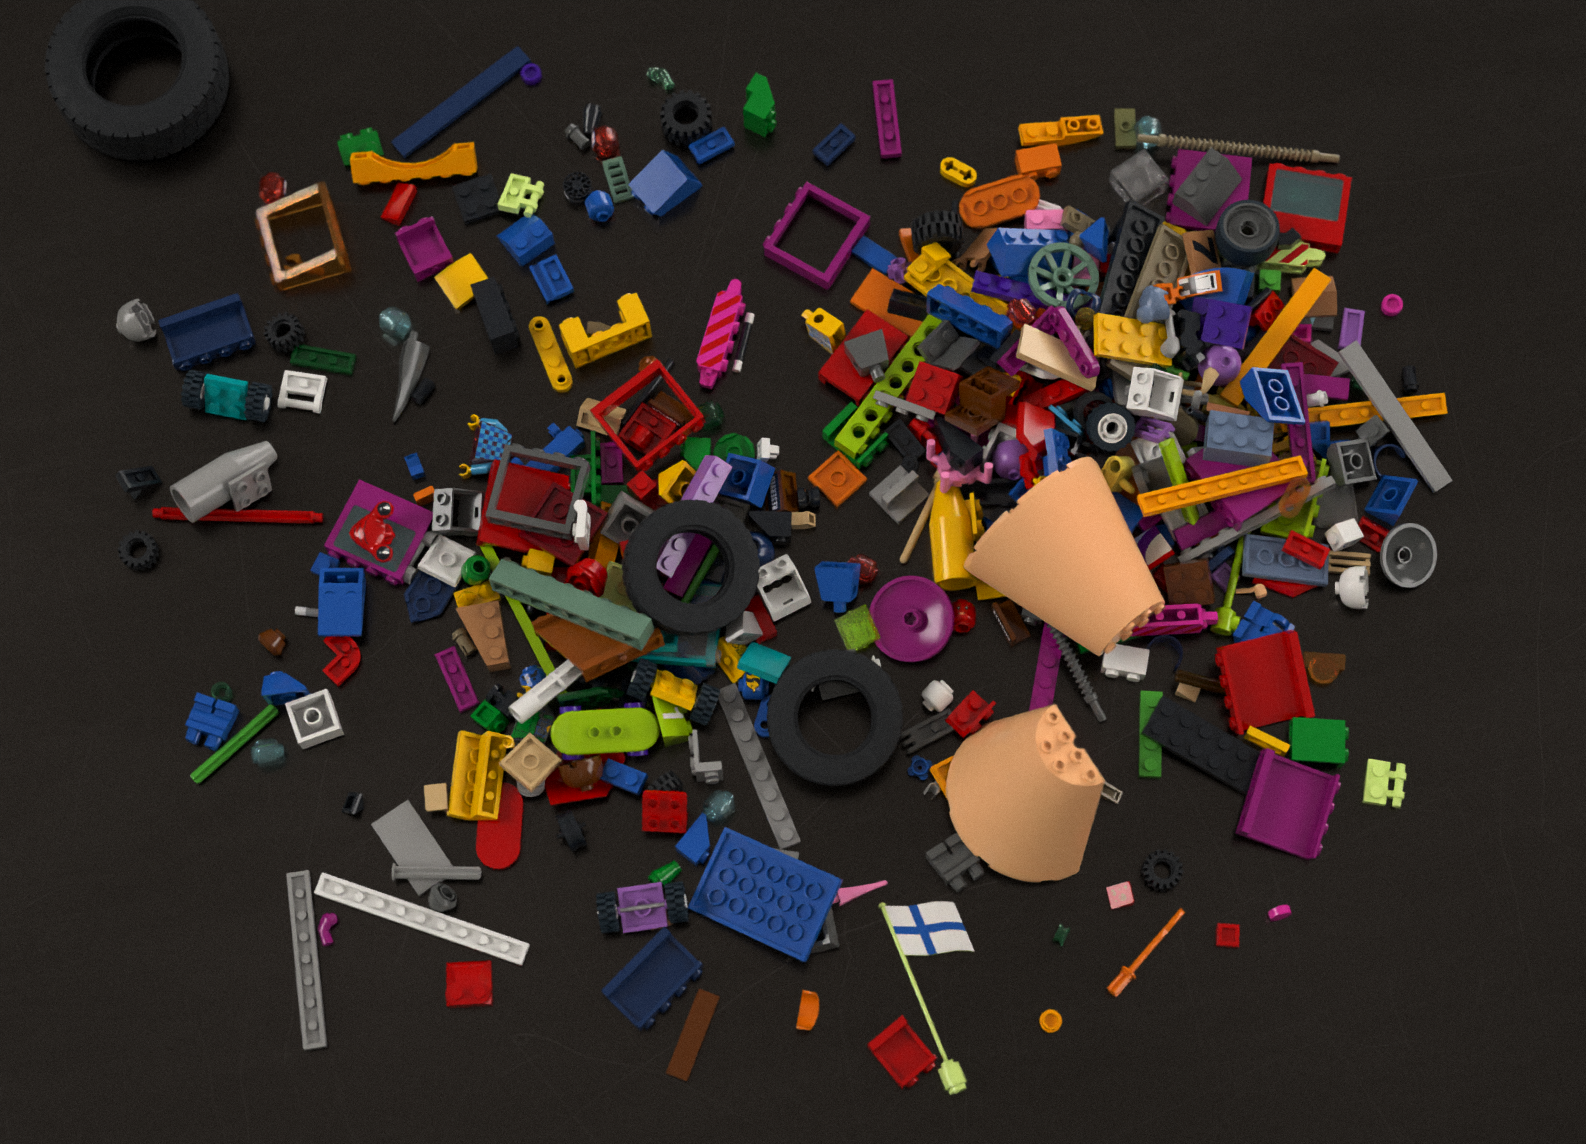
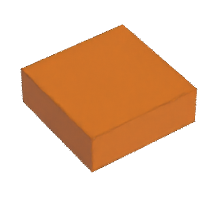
[413,486,434,506]

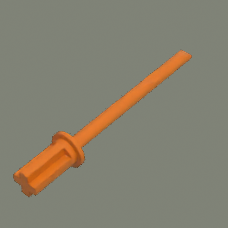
[1107,908,1185,997]

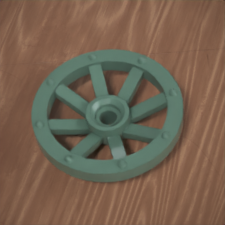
[1028,242,1099,310]

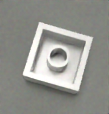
[285,689,344,749]

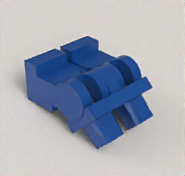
[1233,601,1295,643]

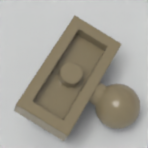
[1060,205,1096,248]

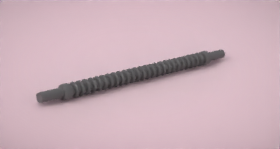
[1044,621,1107,722]

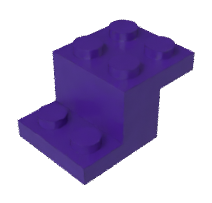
[1191,297,1253,349]

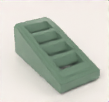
[602,156,634,204]

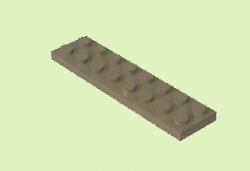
[1105,224,1188,381]

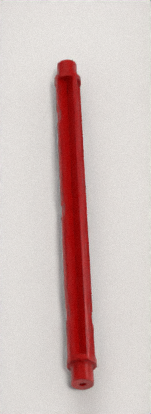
[152,507,323,524]

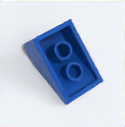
[1240,367,1306,425]

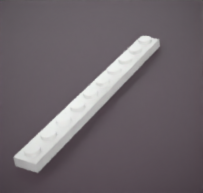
[314,872,530,966]

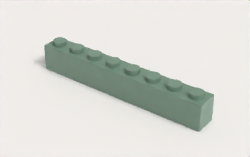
[489,559,654,651]

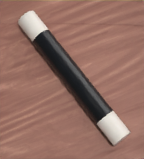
[732,312,754,373]

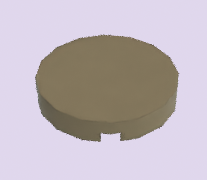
[1156,407,1199,446]

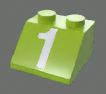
[652,696,692,747]

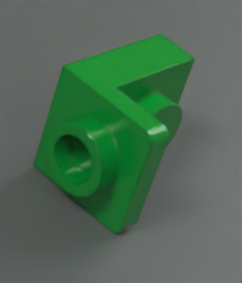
[470,700,509,733]

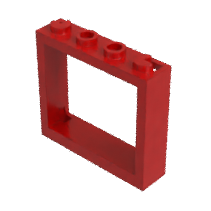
[590,359,705,473]

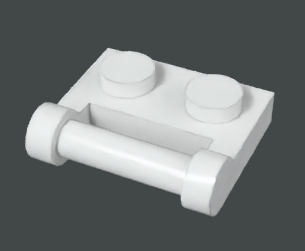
[278,370,327,414]
[572,500,591,550]

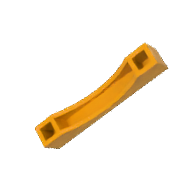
[350,142,477,185]

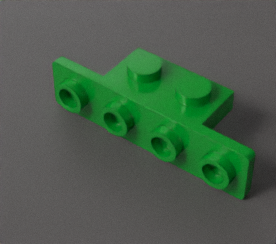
[571,430,601,506]

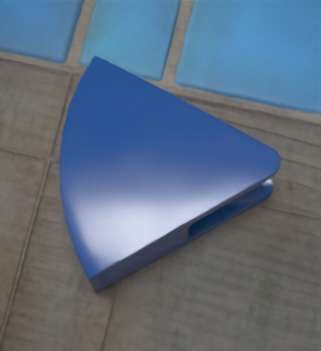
[1180,267,1254,311]

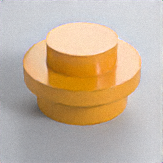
[1039,1010,1062,1033]

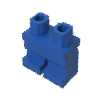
[185,693,240,751]

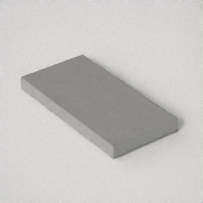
[371,800,452,897]

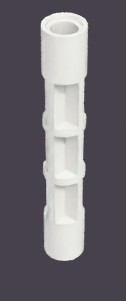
[508,660,582,724]

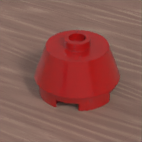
[564,558,608,597]

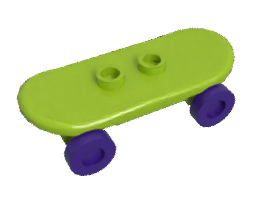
[551,702,660,760]

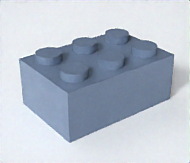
[1203,410,1274,467]

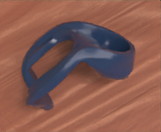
[1066,288,1101,329]

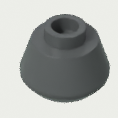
[428,883,457,912]

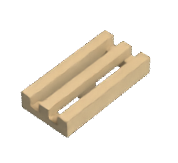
[1328,550,1371,576]

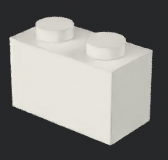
[1101,644,1150,682]

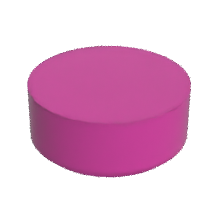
[1381,294,1403,316]
[1268,905,1292,921]

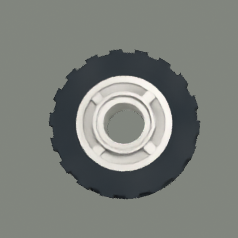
[1086,402,1136,452]

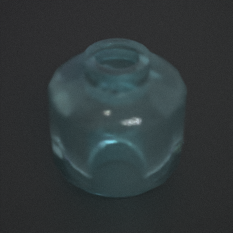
[1134,116,1162,148]
[379,307,411,337]
[251,738,284,768]
[703,790,735,822]

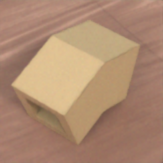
[792,511,816,529]

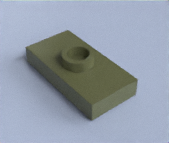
[1114,108,1137,149]

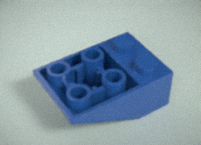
[318,568,366,636]

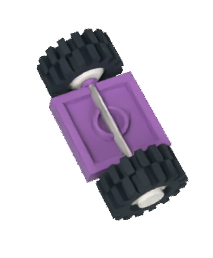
[596,881,688,934]

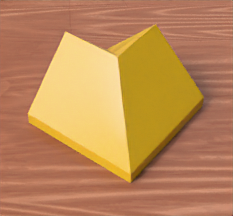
[658,460,696,504]

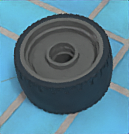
[1215,200,1280,267]

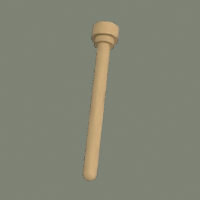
[900,470,941,564]

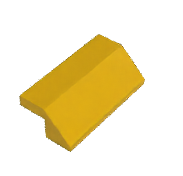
[447,730,507,820]

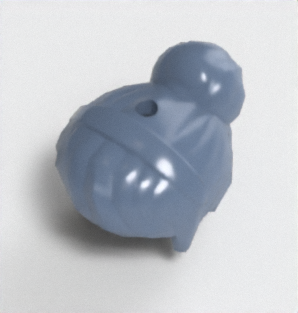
[1136,285,1170,324]

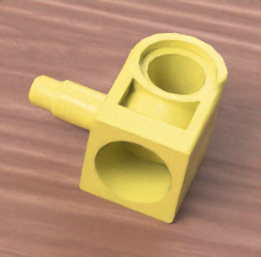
[1101,456,1135,494]

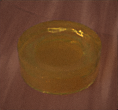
[1075,307,1096,330]

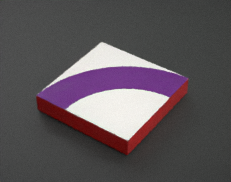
[1135,525,1175,570]

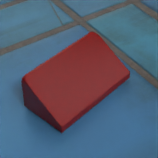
[381,183,417,226]
[1358,516,1390,552]
[744,595,777,644]

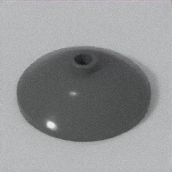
[1380,523,1437,588]

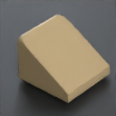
[1175,683,1201,703]

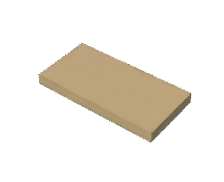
[1016,324,1100,392]

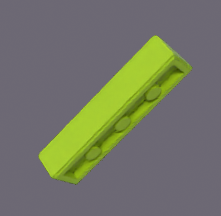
[1159,438,1200,525]

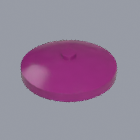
[868,576,954,662]

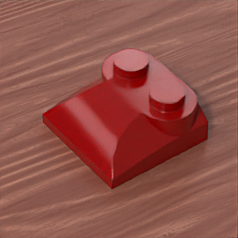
[445,960,492,1008]

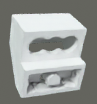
[1126,367,1184,421]
[756,554,811,622]

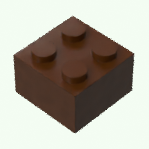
[1163,558,1215,605]

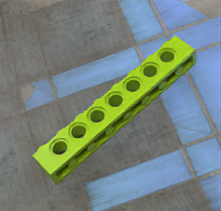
[834,314,942,460]

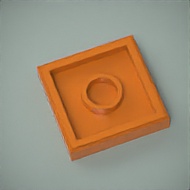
[808,450,868,508]

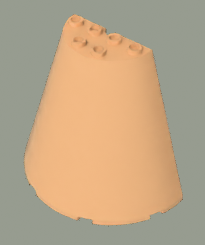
[964,457,1166,656]
[946,704,1105,882]

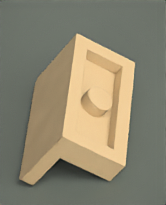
[576,398,626,436]

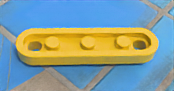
[529,316,573,393]

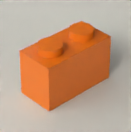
[1015,143,1062,180]

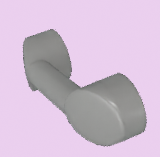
[1159,308,1180,358]
[403,530,439,584]

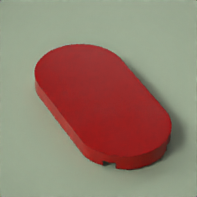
[476,782,524,870]

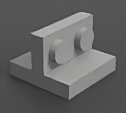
[869,465,930,525]

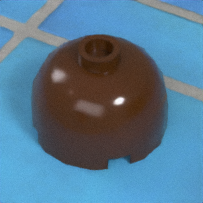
[558,754,603,792]

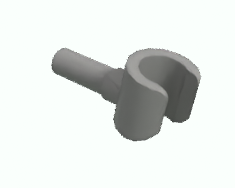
[924,781,940,800]

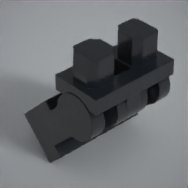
[1172,309,1206,372]

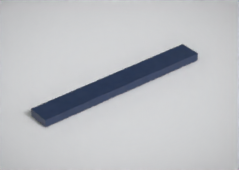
[391,46,531,159]

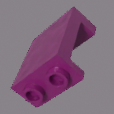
[395,217,454,282]

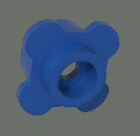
[907,755,932,780]

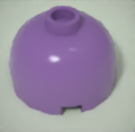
[1197,344,1242,386]
[992,440,1029,480]

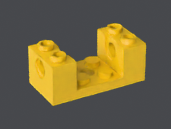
[559,293,652,368]

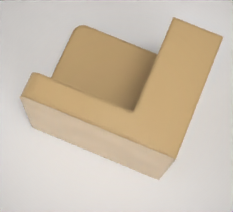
[424,783,449,813]

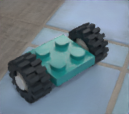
[181,370,273,422]

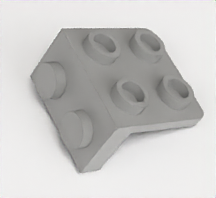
[688,730,723,784]

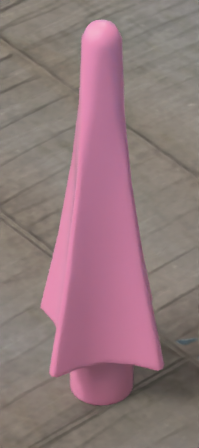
[833,880,887,906]

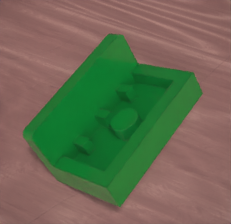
[337,127,384,166]

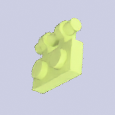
[498,173,544,218]
[1362,759,1407,808]

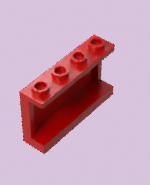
[818,309,908,406]

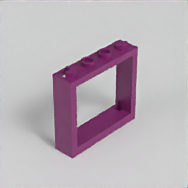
[763,182,870,290]

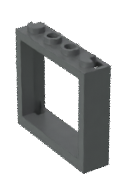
[485,443,590,540]

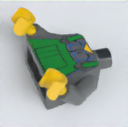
[499,686,556,750]

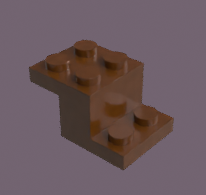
[945,366,1020,436]

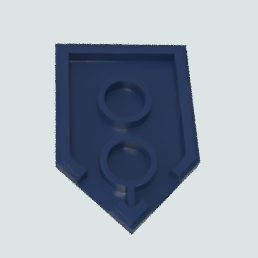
[404,570,463,623]

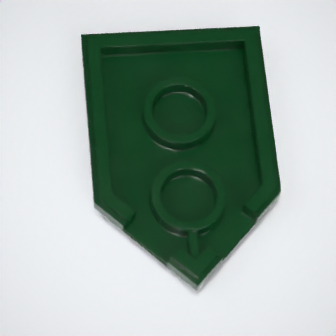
[557,687,625,710]

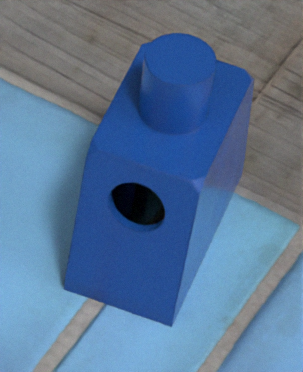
[815,561,861,613]

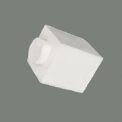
[1324,518,1364,552]

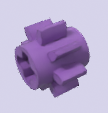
[887,258,912,283]

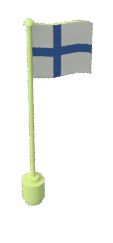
[878,901,975,1095]

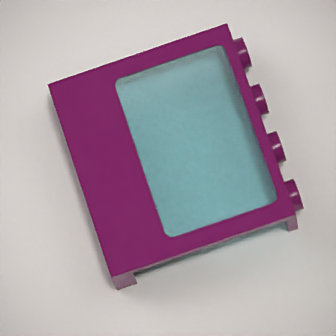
[324,479,433,586]

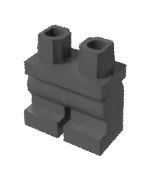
[926,832,984,892]

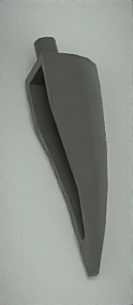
[392,331,430,422]

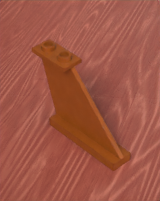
[531,614,665,682]

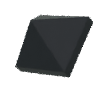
[341,792,364,814]

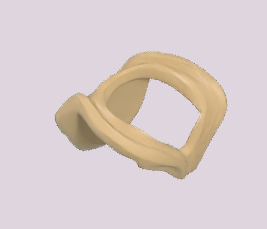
[1178,367,1219,396]

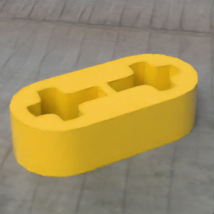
[940,157,977,188]

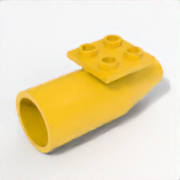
[929,481,985,591]

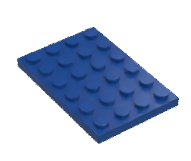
[688,827,843,962]

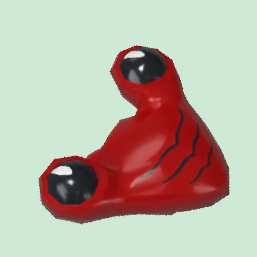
[349,501,395,563]

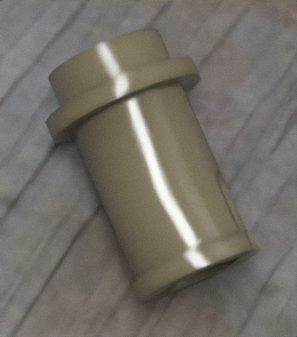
[452,628,477,656]

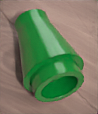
[648,860,682,890]

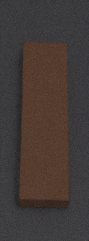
[666,989,720,1082]

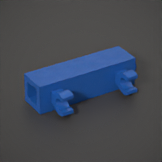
[510,422,585,473]

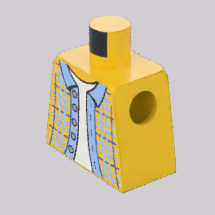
[801,308,846,354]

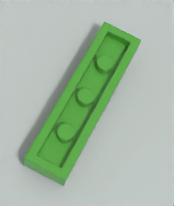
[1138,691,1163,779]

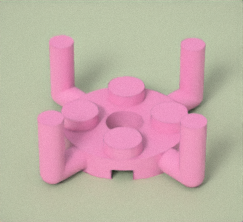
[926,433,993,493]

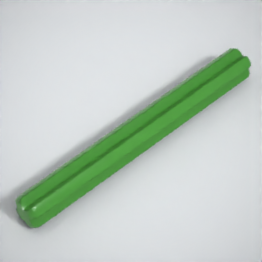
[190,704,279,784]

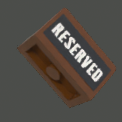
[648,391,694,429]
[765,470,799,512]
[991,599,1031,647]

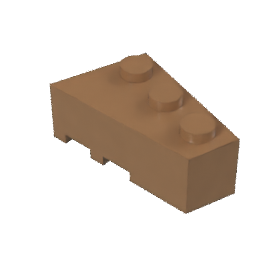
[456,600,511,672]

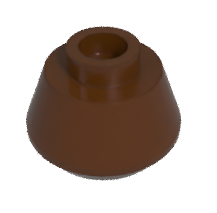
[258,628,286,656]

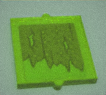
[834,604,881,652]

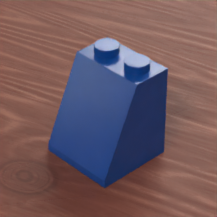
[628,150,702,216]

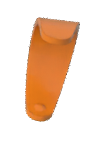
[796,990,819,1030]

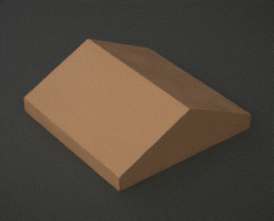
[1291,276,1337,318]

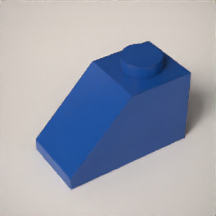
[675,812,711,867]

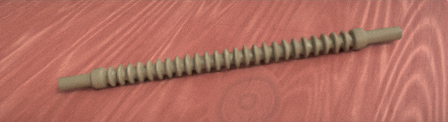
[1137,134,1339,163]

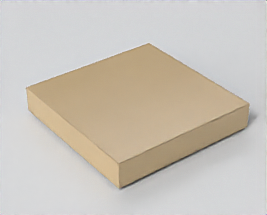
[499,733,562,793]

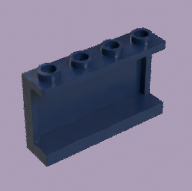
[158,293,256,371]
[601,926,703,1031]

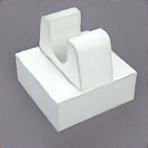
[757,438,779,463]

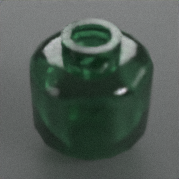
[692,400,725,431]

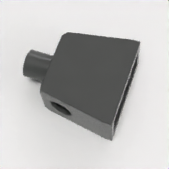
[844,329,889,383]

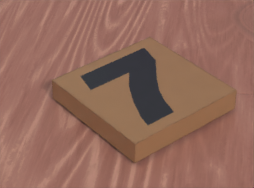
[1182,230,1222,275]

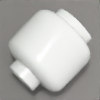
[921,680,954,712]

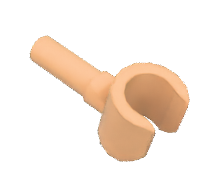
[1236,584,1267,599]

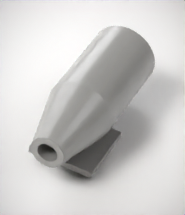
[170,441,277,523]

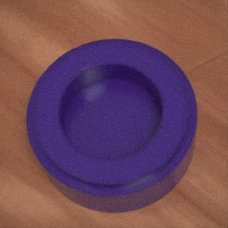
[521,63,542,85]

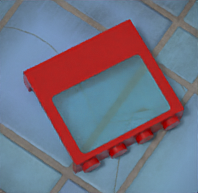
[1263,163,1352,253]

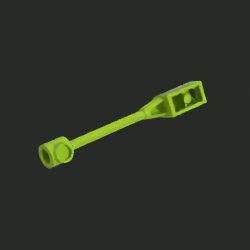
[1210,513,1257,636]

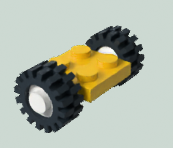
[627,658,720,726]

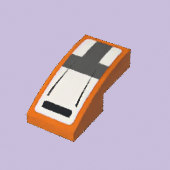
[1177,270,1223,299]

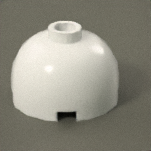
[1335,566,1369,609]

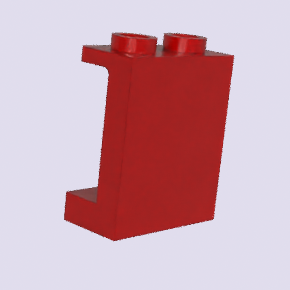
[867,1016,937,1089]

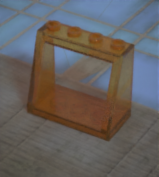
[255,181,352,291]

